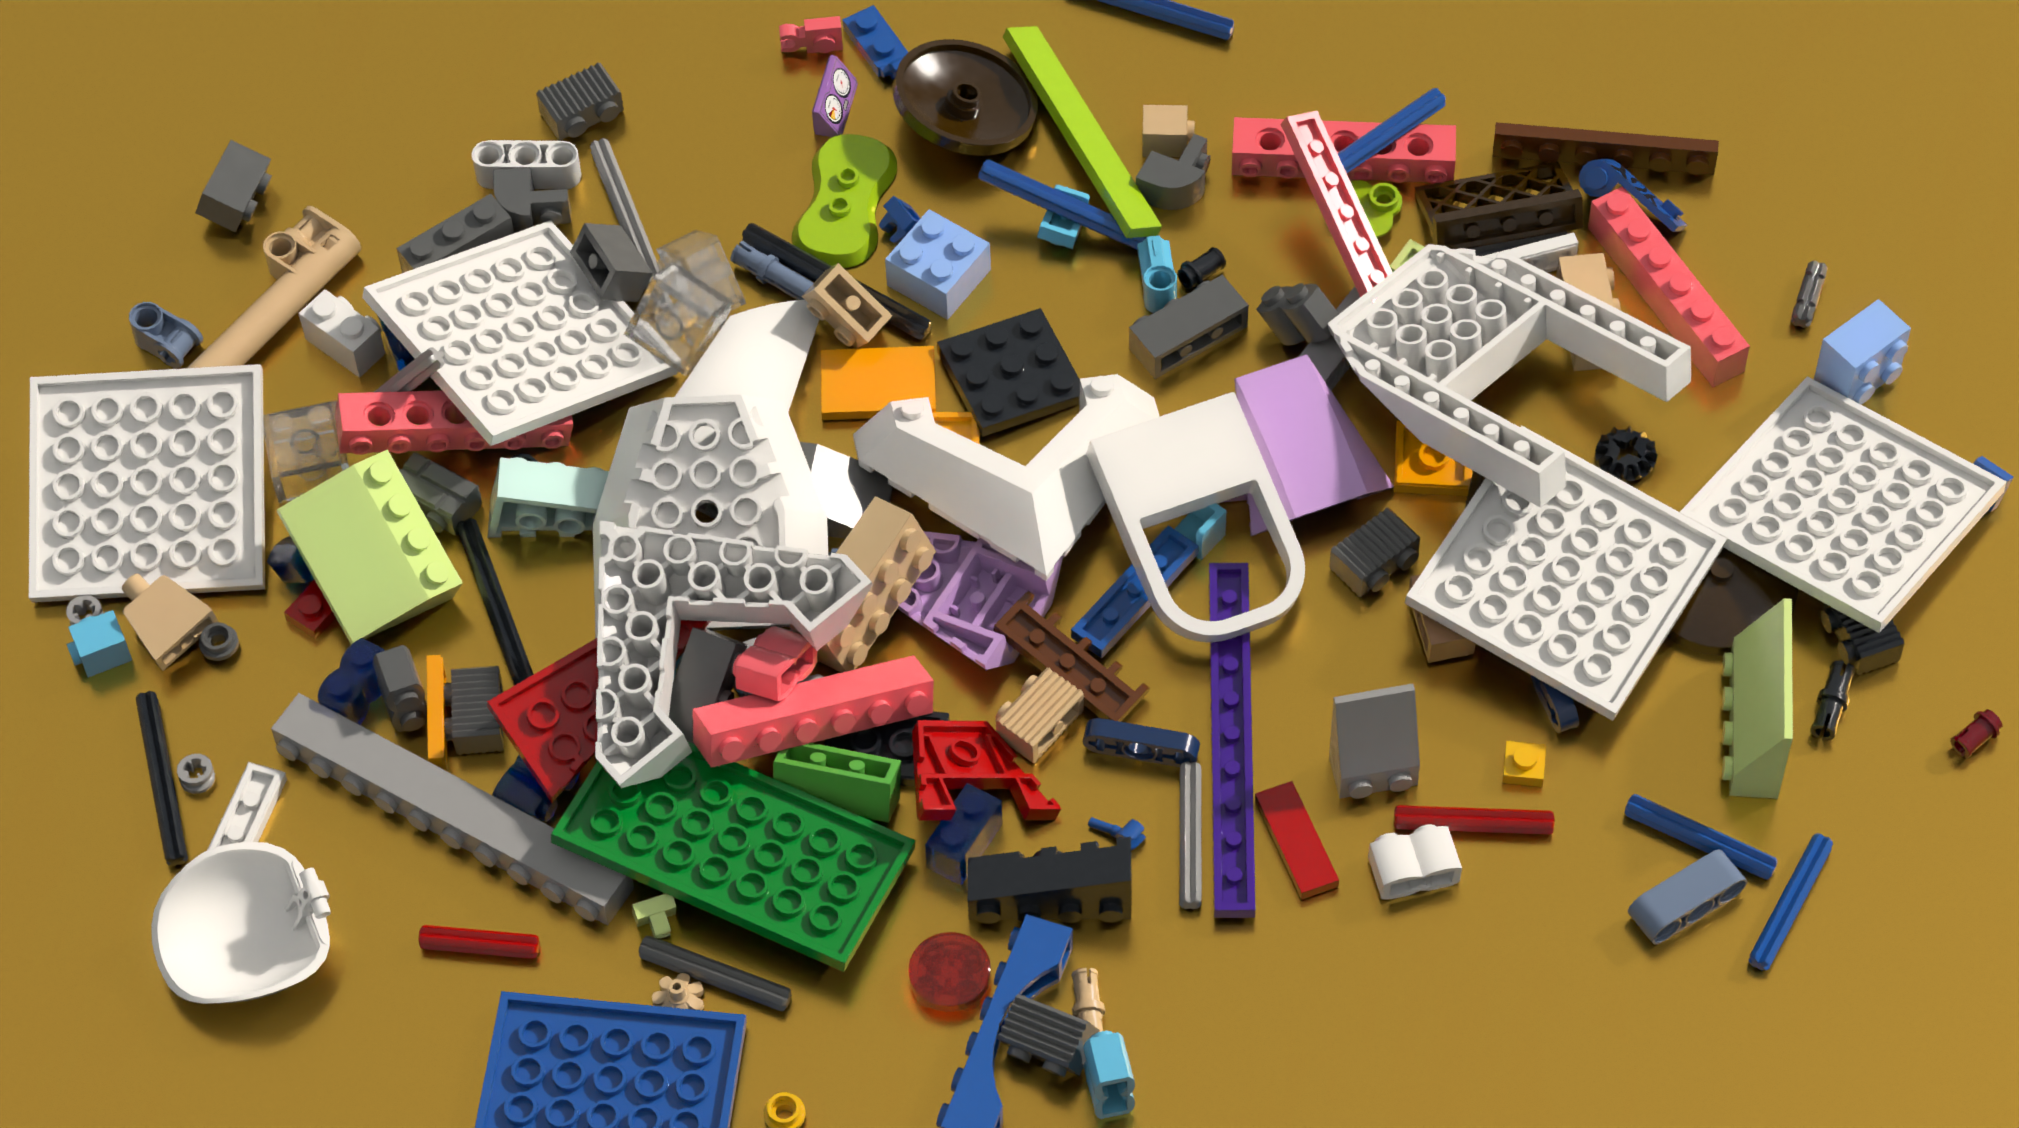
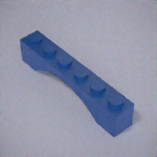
[936,914,1073,1128]

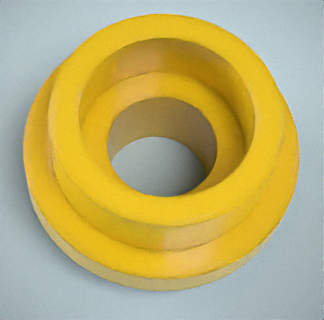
[763,1092,806,1128]

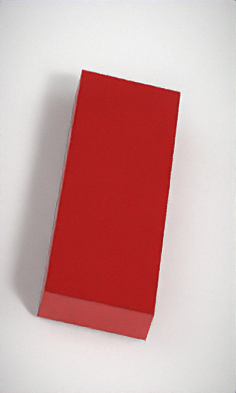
[1255,781,1339,900]

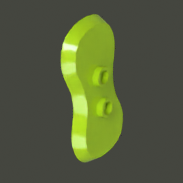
[792,134,897,268]

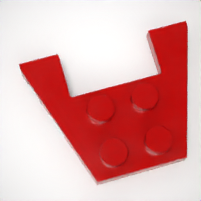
[912,720,1061,821]

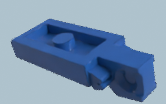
[842,5,908,81]

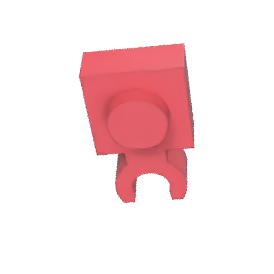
[779,16,843,53]

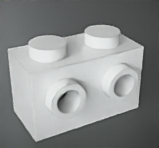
[299,289,386,378]

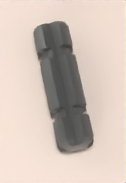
[1791,260,1828,328]

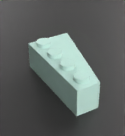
[487,457,609,537]

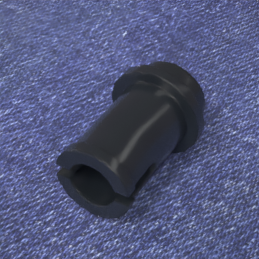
[1177,247,1226,289]

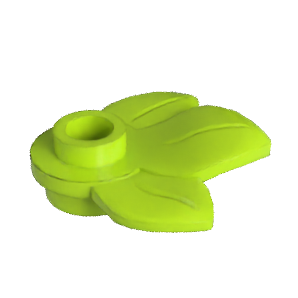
[1350,180,1402,238]

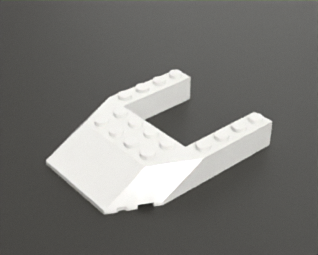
[1328,244,1691,508]

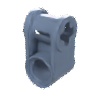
[129,302,203,369]

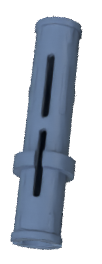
[730,241,814,300]

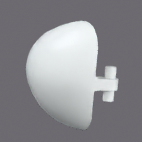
[151,842,331,1004]

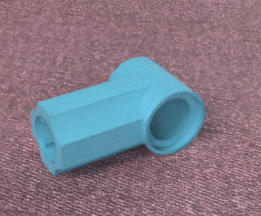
[1137,235,1177,313]

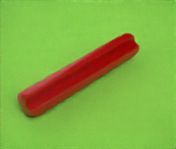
[418,925,540,959]

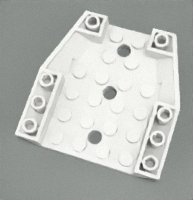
[593,394,828,639]

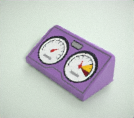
[812,55,858,137]

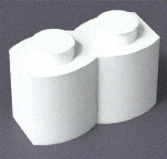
[1368,824,1462,899]

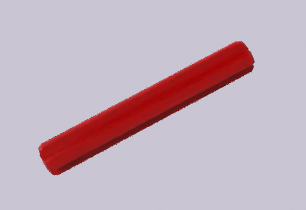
[1394,805,1555,835]

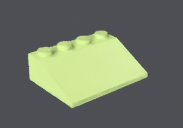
[276,449,463,646]
[1722,598,1793,799]

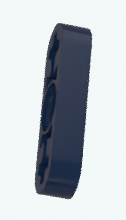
[1082,718,1200,767]

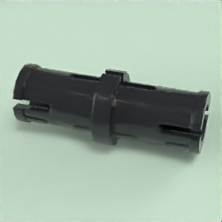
[1810,661,1856,740]

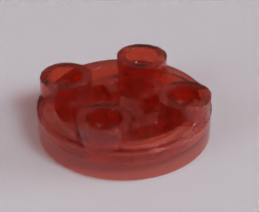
[909,932,991,1012]

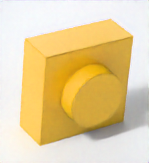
[1502,741,1546,787]

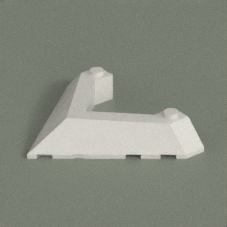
[853,374,1160,581]
[595,520,873,788]

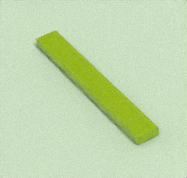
[1003,26,1162,238]

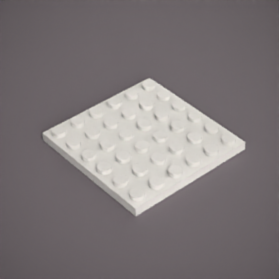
[362,220,680,446]
[29,364,265,602]
[1680,376,2006,633]
[1405,425,1727,721]

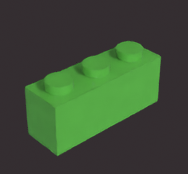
[773,743,901,822]

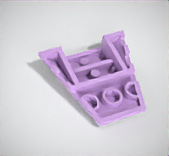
[1234,354,1394,536]
[897,531,1063,670]

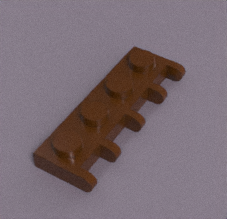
[993,590,1150,722]

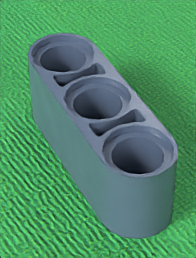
[1628,849,1747,944]

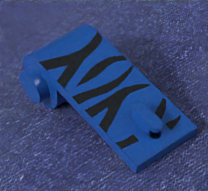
[1579,159,1687,232]

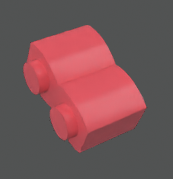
[733,626,817,701]

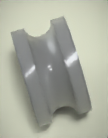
[66,595,103,625]
[177,754,215,794]

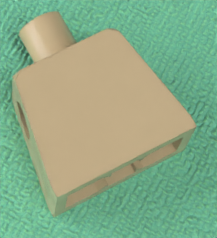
[122,573,219,671]

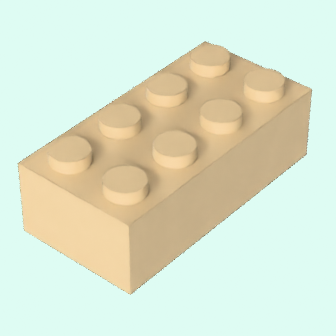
[789,496,936,673]

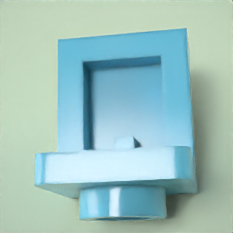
[1037,184,1090,249]

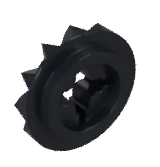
[1595,425,1657,481]

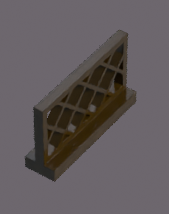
[1415,162,1583,249]

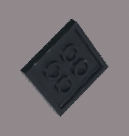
[937,308,1080,437]

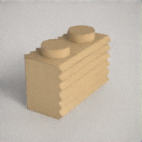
[995,668,1084,763]

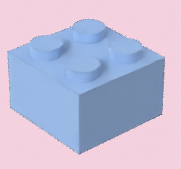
[885,209,991,320]
[1814,299,1911,404]

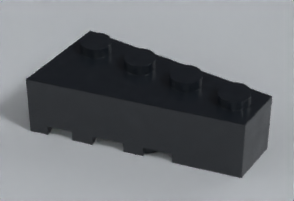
[967,837,1132,923]

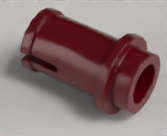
[1950,709,2003,758]

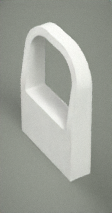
[1086,392,1305,642]

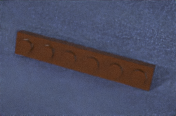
[1492,122,1719,175]

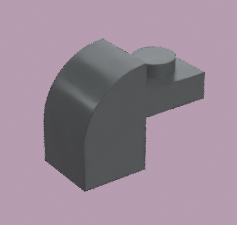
[1136,134,1211,210]
[493,167,571,233]

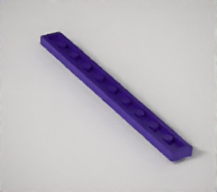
[1209,563,1256,918]

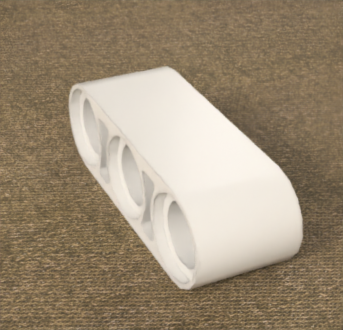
[471,140,582,190]

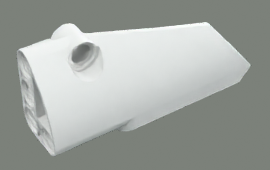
[675,300,819,519]

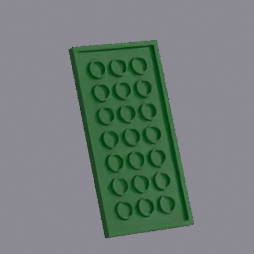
[551,741,916,972]

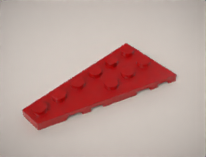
[487,620,711,803]

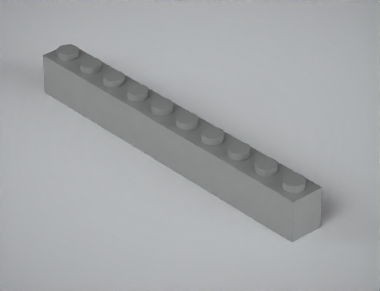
[271,693,634,926]

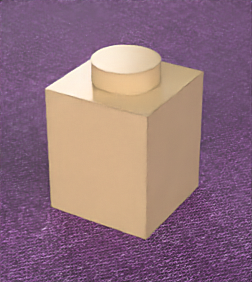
[1142,105,1195,157]

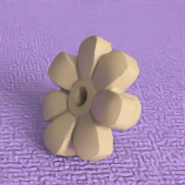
[652,973,704,1010]

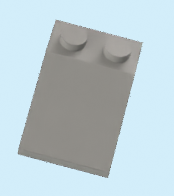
[1329,684,1420,799]

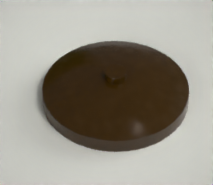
[893,39,1038,155]
[1667,547,1798,656]

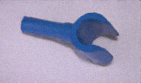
[1088,817,1146,850]

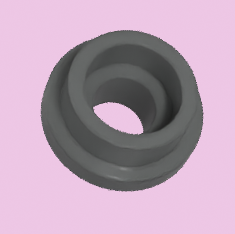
[199,622,239,661]

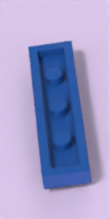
[1071,525,1199,658]

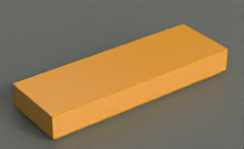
[427,655,448,772]

